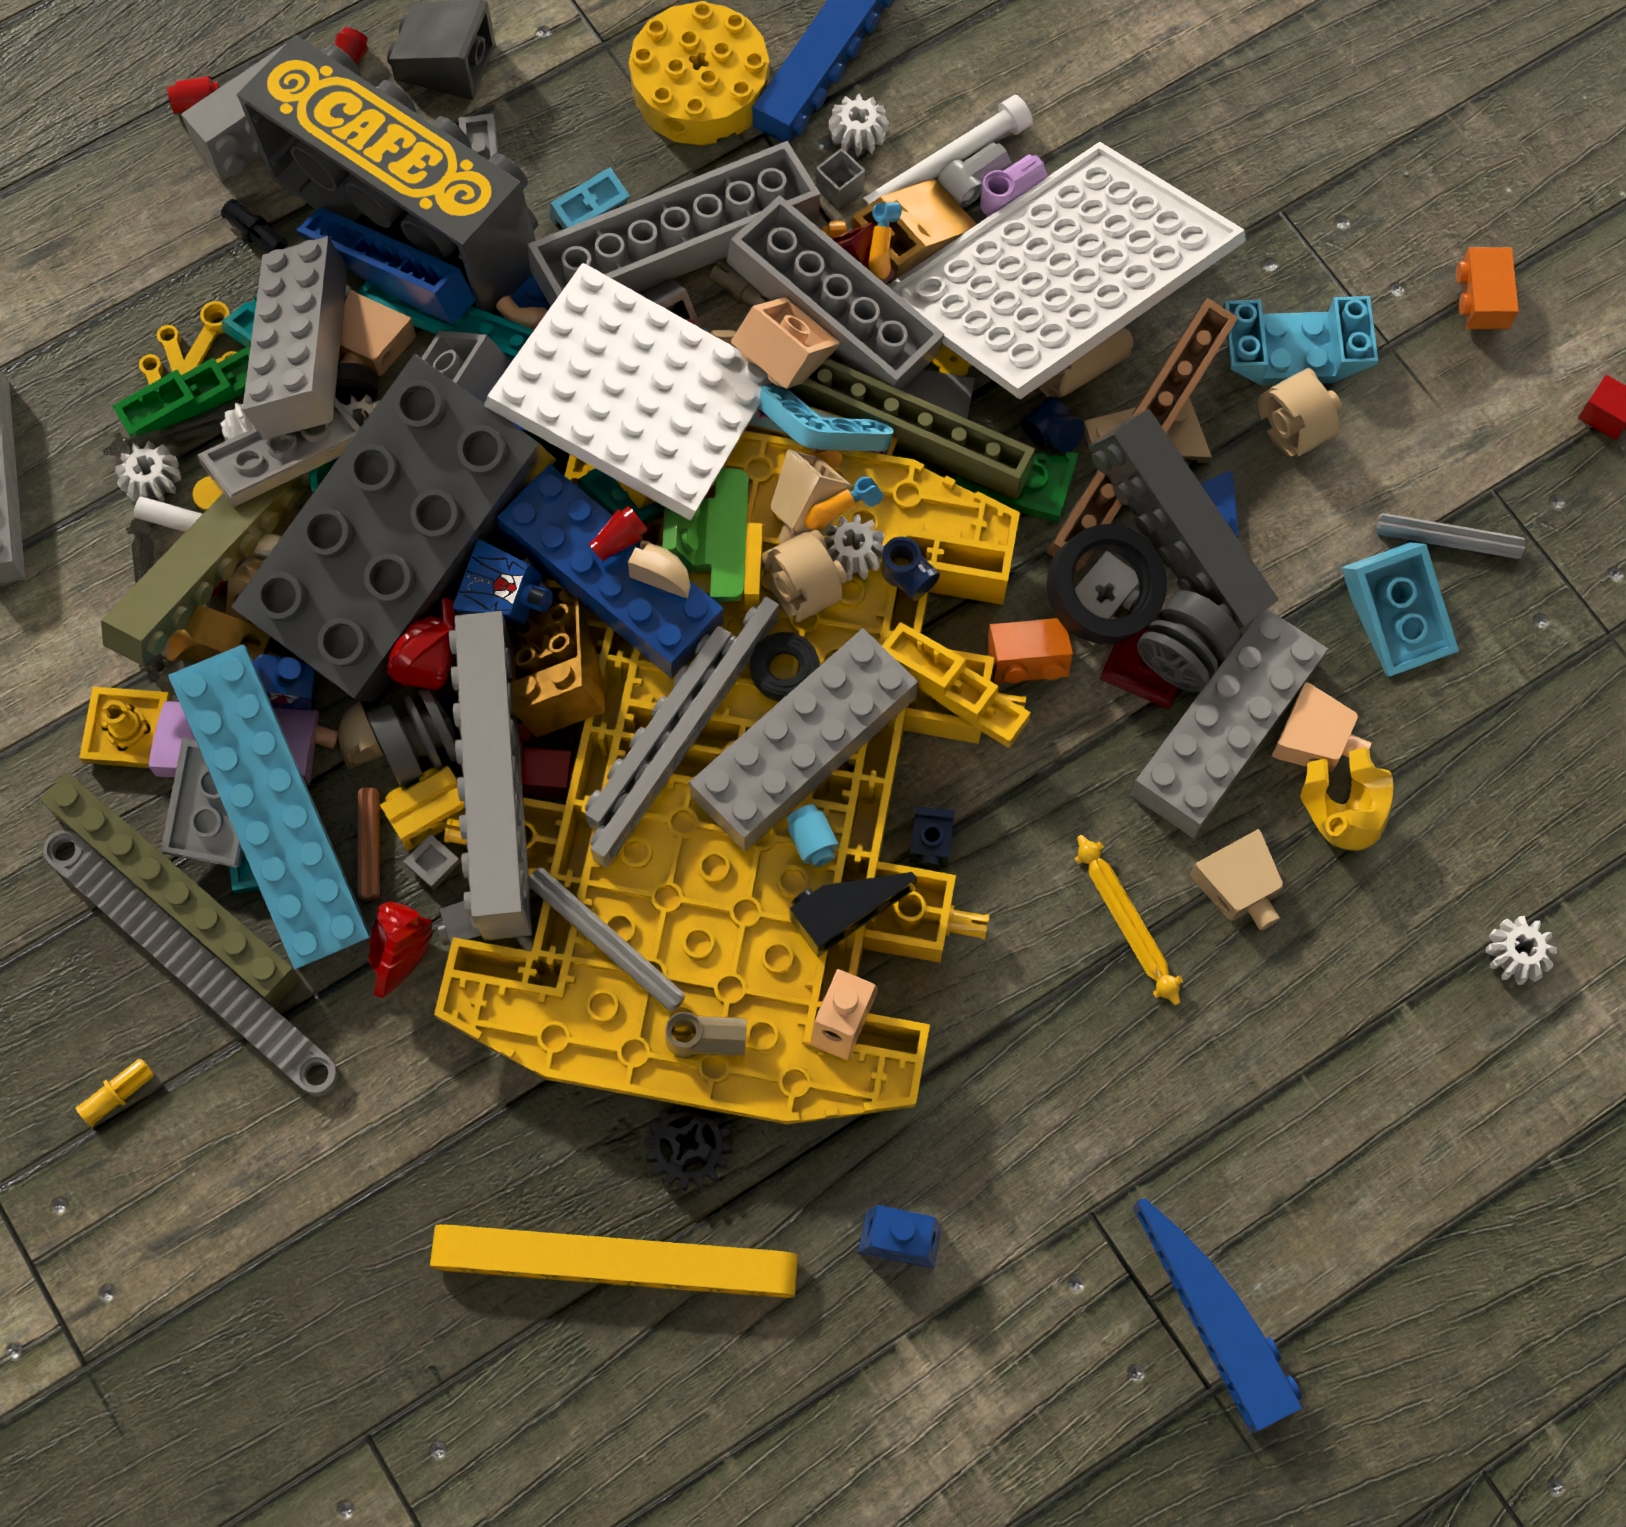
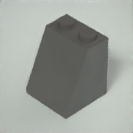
[387,0,496,100]

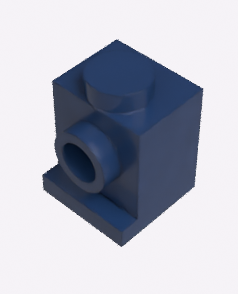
[909,806,955,870]

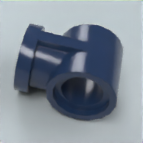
[1021,396,1084,453]
[881,536,940,601]

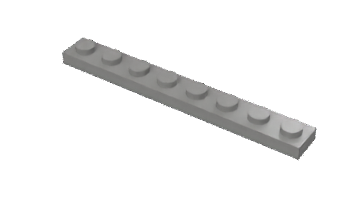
[590,597,779,869]

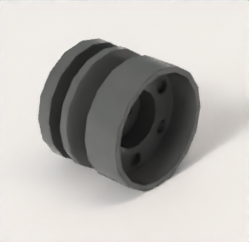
[1136,590,1240,692]
[367,688,457,786]

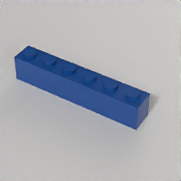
[753,0,895,144]

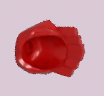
[386,598,455,691]
[368,901,433,998]

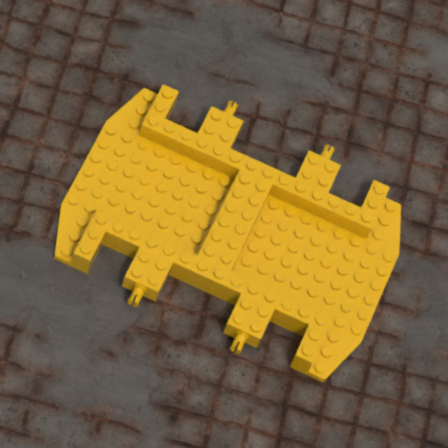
[434,431,1026,1124]

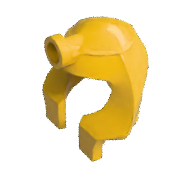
[1300,747,1393,851]

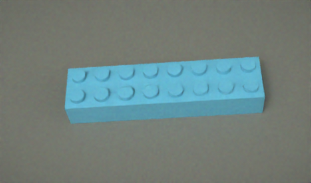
[168,645,371,970]

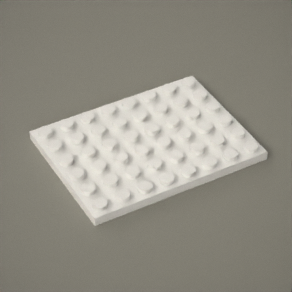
[887,142,1246,399]

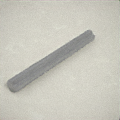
[527,868,685,1012]

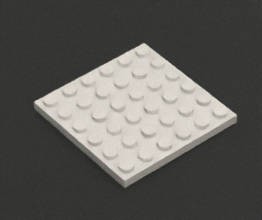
[484,263,773,521]

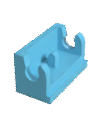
[550,167,630,230]

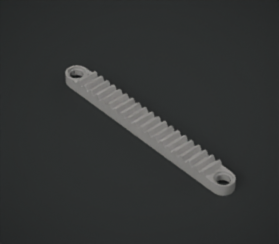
[43,830,339,1097]

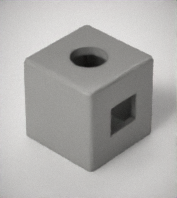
[816,148,865,209]

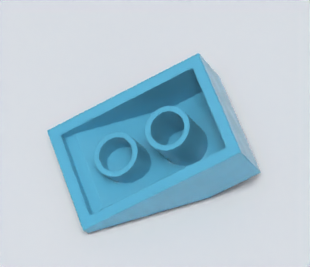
[1341,542,1459,677]

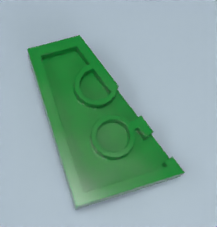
[955,452,1079,523]

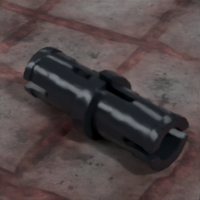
[221,199,288,253]

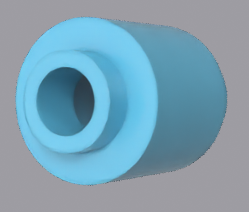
[787,804,839,867]

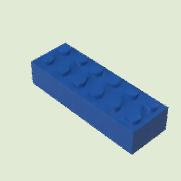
[497,464,724,679]

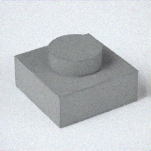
[403,834,461,891]

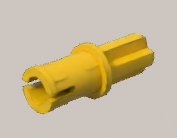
[75,1059,154,1127]

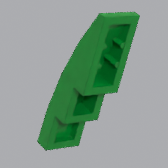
[112,345,250,438]

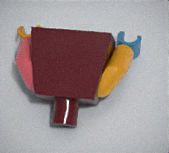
[821,202,902,284]

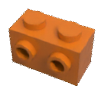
[1456,247,1519,329]
[986,618,1073,684]

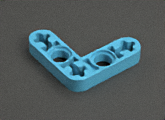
[758,384,893,451]

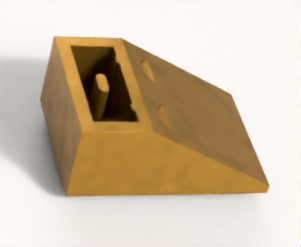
[852,179,977,282]
[511,597,605,738]

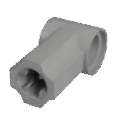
[938,142,1012,208]

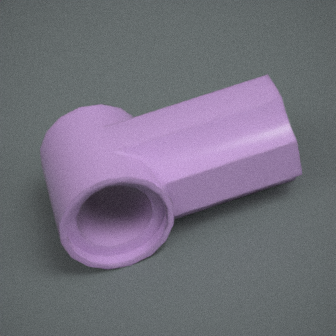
[980,154,1048,216]

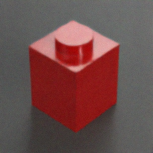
[1578,374,1626,440]
[522,748,575,800]

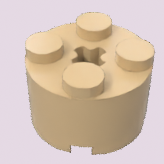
[1258,368,1342,457]
[761,530,847,622]

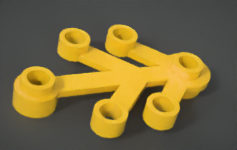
[139,301,237,406]

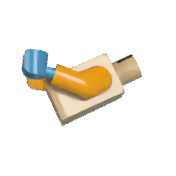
[771,449,884,544]

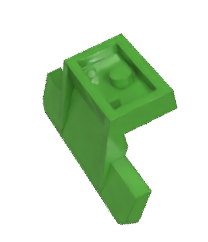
[662,468,749,602]

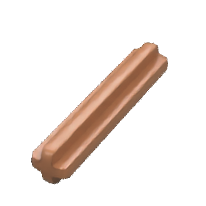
[357,788,380,901]

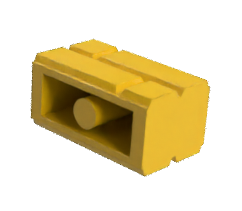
[380,765,466,852]

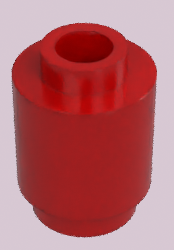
[167,76,220,115]

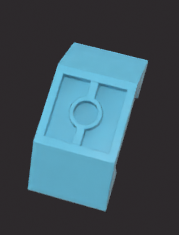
[1224,296,1378,385]

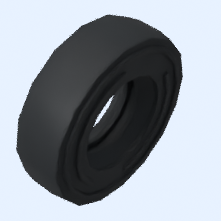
[335,363,378,405]
[750,632,820,701]

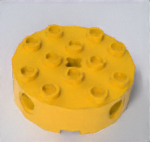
[628,1,770,146]

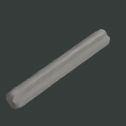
[1376,513,1526,559]

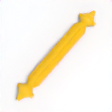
[1075,835,1183,1006]

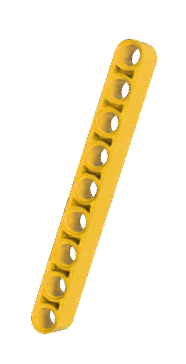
[429,1225,798,1298]

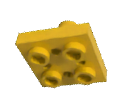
[79,686,172,768]

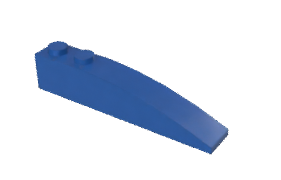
[296,207,477,325]
[1132,1198,1302,1434]

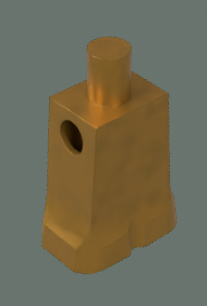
[166,605,299,662]

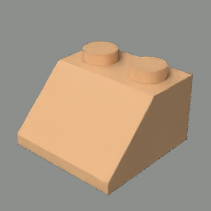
[731,297,841,389]

